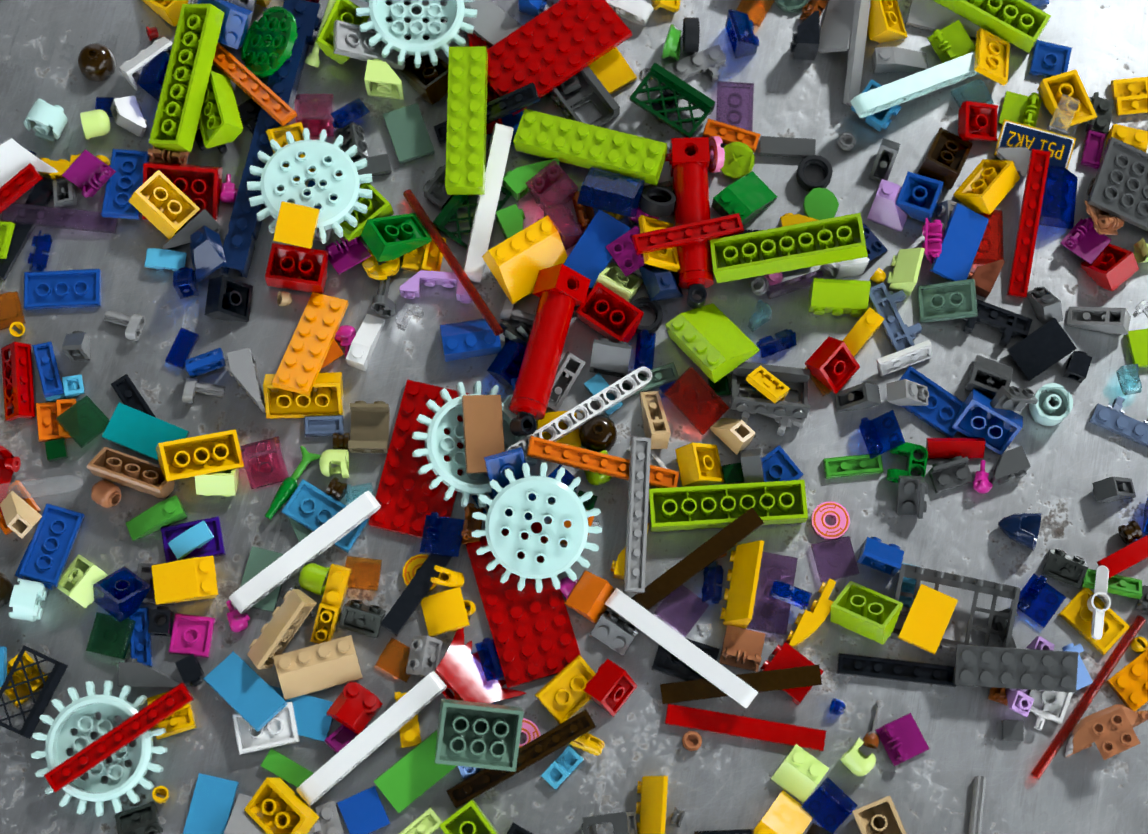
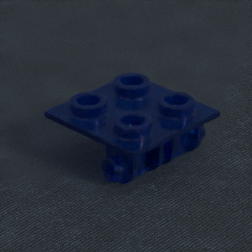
[859,410,906,459]
[420,512,464,557]
[1017,574,1066,628]
[801,777,858,833]

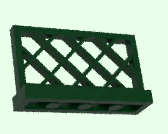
[629,62,716,138]
[432,186,512,250]

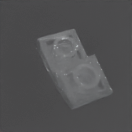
[1049,94,1080,133]

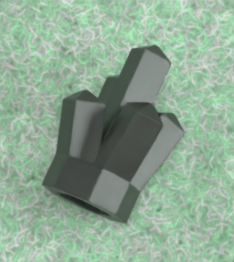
[499,321,530,352]

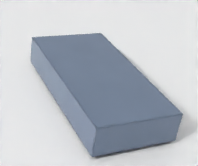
[304,415,344,437]

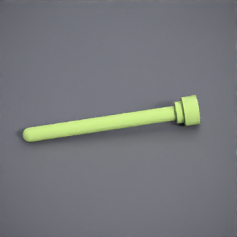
[304,0,336,68]

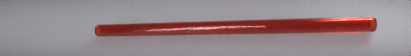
[403,189,503,336]
[1031,615,1146,780]

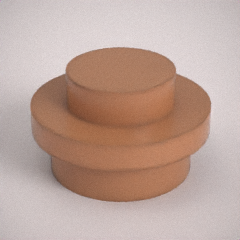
[682,731,702,751]

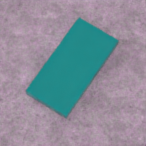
[102,402,189,461]

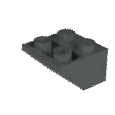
[589,338,632,378]
[965,355,1013,399]

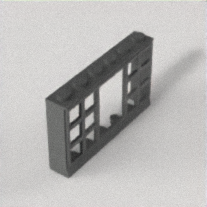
[891,564,1021,652]

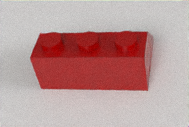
[265,243,328,294]
[575,282,644,343]

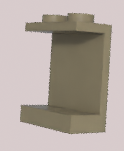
[348,401,390,453]

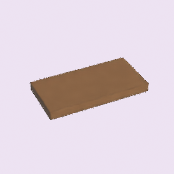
[462,395,505,474]

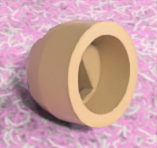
[277,291,292,306]

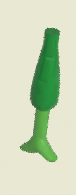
[265,446,321,520]

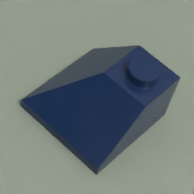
[190,226,226,283]
[639,265,684,301]

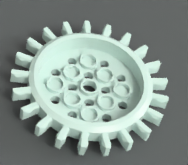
[356,0,477,68]
[247,128,372,244]
[412,381,537,508]
[472,462,602,593]
[31,680,168,816]

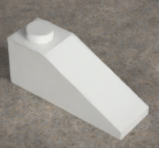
[346,314,385,371]

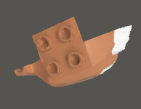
[1065,704,1148,760]

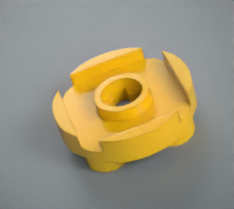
[362,249,400,280]

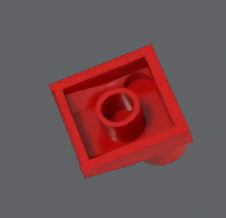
[958,101,998,142]
[326,682,383,736]

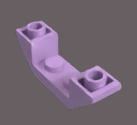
[400,270,476,303]
[1005,636,1055,717]

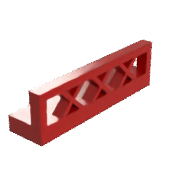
[1,342,35,421]

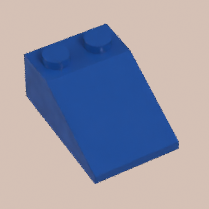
[197,0,253,50]

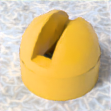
[870,268,886,284]
[9,322,25,337]
[464,600,476,616]
[1131,636,1148,653]
[152,786,169,804]

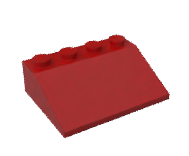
[142,161,223,223]

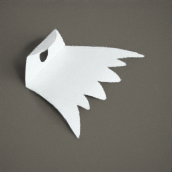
[0,138,58,190]

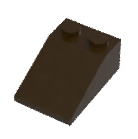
[396,55,448,105]
[917,127,973,190]

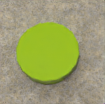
[721,142,755,178]

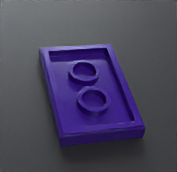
[161,516,226,563]

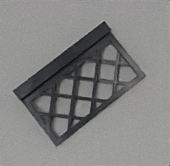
[0,645,68,739]

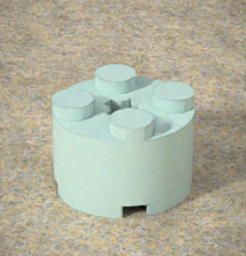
[24,99,68,142]
[1029,383,1073,426]
[9,578,48,622]

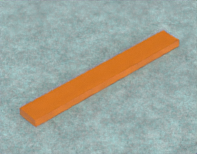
[213,43,297,126]
[526,436,679,488]

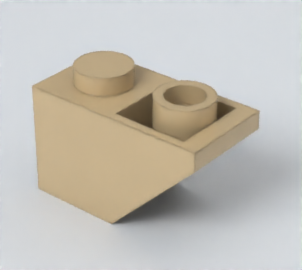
[710,417,755,455]
[0,491,42,538]

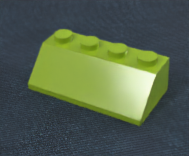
[199,71,243,148]

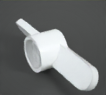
[1087,565,1111,640]

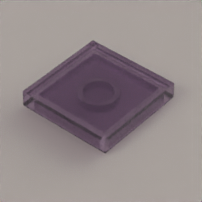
[811,536,859,583]
[654,585,709,637]

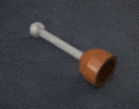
[862,700,884,749]

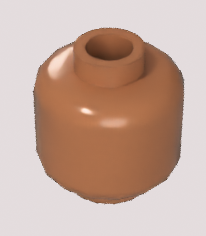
[91,479,121,508]

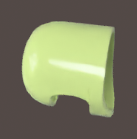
[80,109,111,140]
[319,449,349,478]
[839,737,876,776]

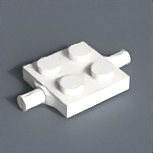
[1028,690,1073,730]

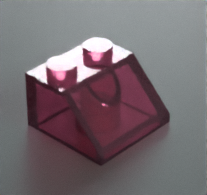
[544,204,584,251]
[241,436,289,489]

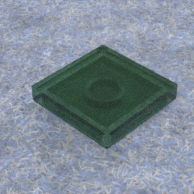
[56,395,110,448]
[86,612,136,660]

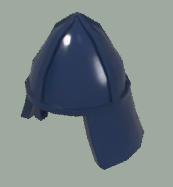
[998,512,1042,551]

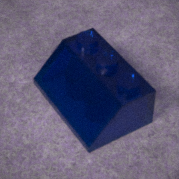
[1039,165,1078,229]
[577,167,645,217]

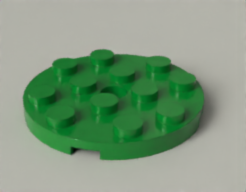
[241,6,298,78]

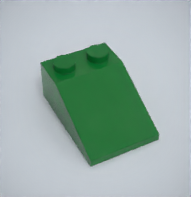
[712,171,777,226]
[361,213,432,262]

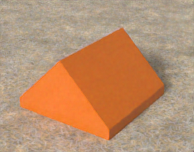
[564,570,615,625]

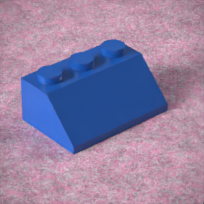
[440,317,502,362]
[952,389,1023,455]

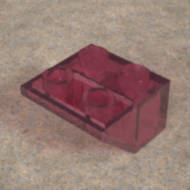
[294,94,335,137]
[526,161,578,217]

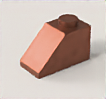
[967,259,1005,298]

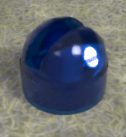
[830,698,846,715]

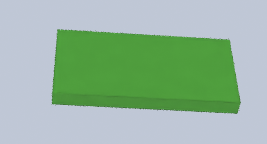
[374,730,456,813]

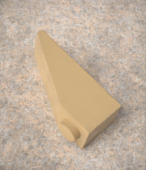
[640,391,671,449]

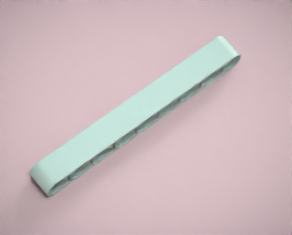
[851,51,980,118]

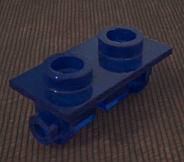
[330,98,370,129]
[27,230,52,271]
[634,329,656,370]
[756,329,797,358]
[701,561,724,604]
[769,579,812,610]
[475,638,504,681]

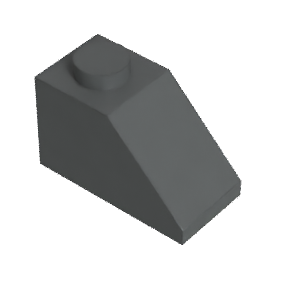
[869,138,900,182]
[62,331,90,362]
[834,383,881,412]
[1093,476,1136,502]

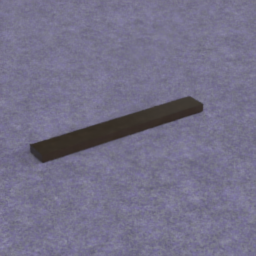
[631,508,765,610]
[660,665,822,704]
[446,710,596,809]

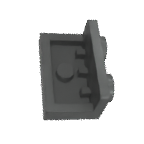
[423,164,453,209]
[590,610,639,656]

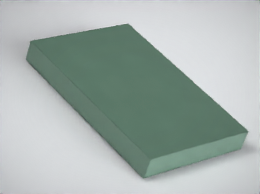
[383,103,435,164]
[918,279,978,323]
[240,546,283,613]

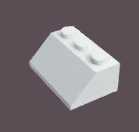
[119,37,173,91]

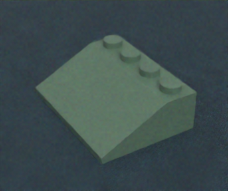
[435,698,524,772]

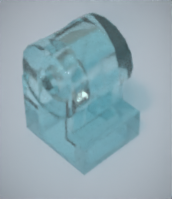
[1116,364,1142,395]

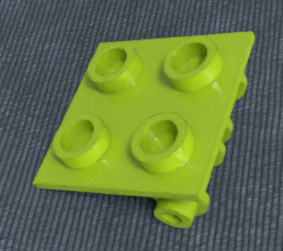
[927,20,976,63]
[998,91,1042,127]

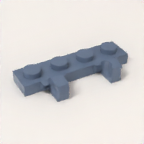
[869,282,923,352]
[1089,396,1148,447]

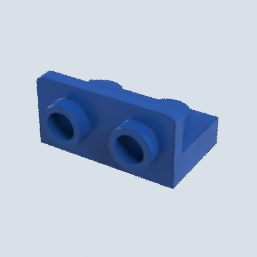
[185,348,226,378]

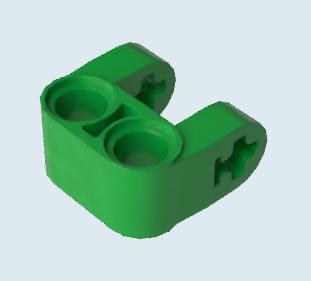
[886,441,928,483]

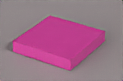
[169,613,215,658]

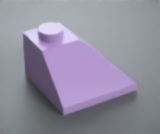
[867,179,908,232]

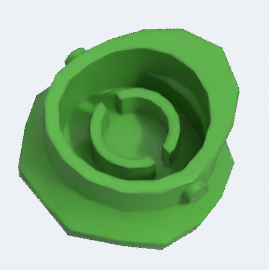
[661,24,682,61]
[803,188,839,220]

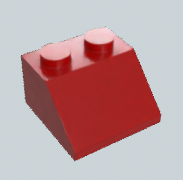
[1080,243,1139,292]
[805,337,860,394]
[584,659,637,717]

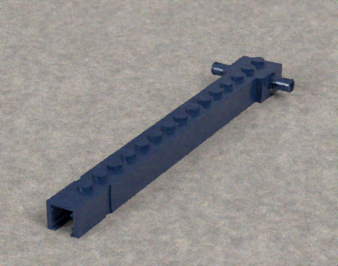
[219,0,323,278]

